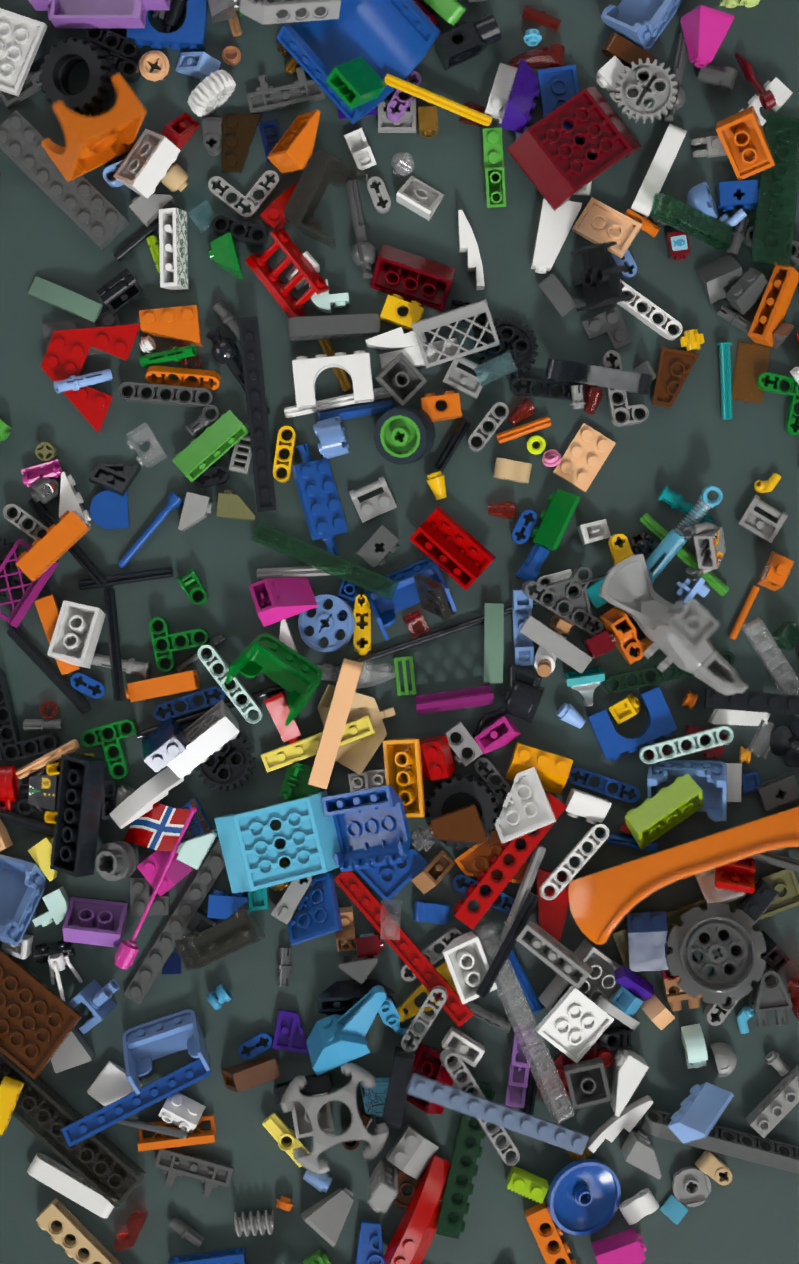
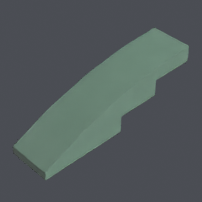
[28,276,103,323]
[484,603,504,683]

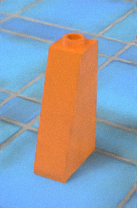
[125,669,201,702]

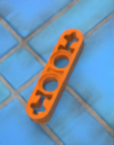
[145,365,221,390]

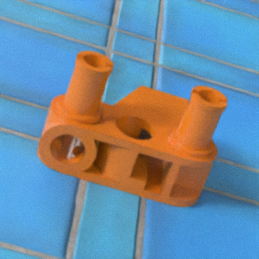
[599,607,653,665]

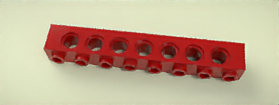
[453,791,567,930]

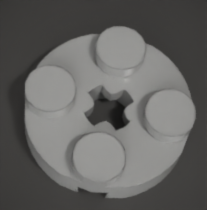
[672,1166,711,1207]

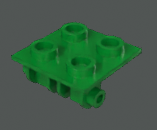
[279,762,321,801]

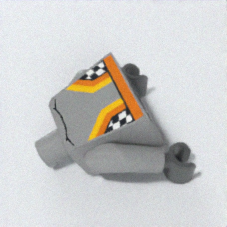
[679,522,726,581]

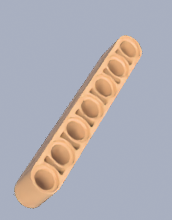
[308,658,363,789]

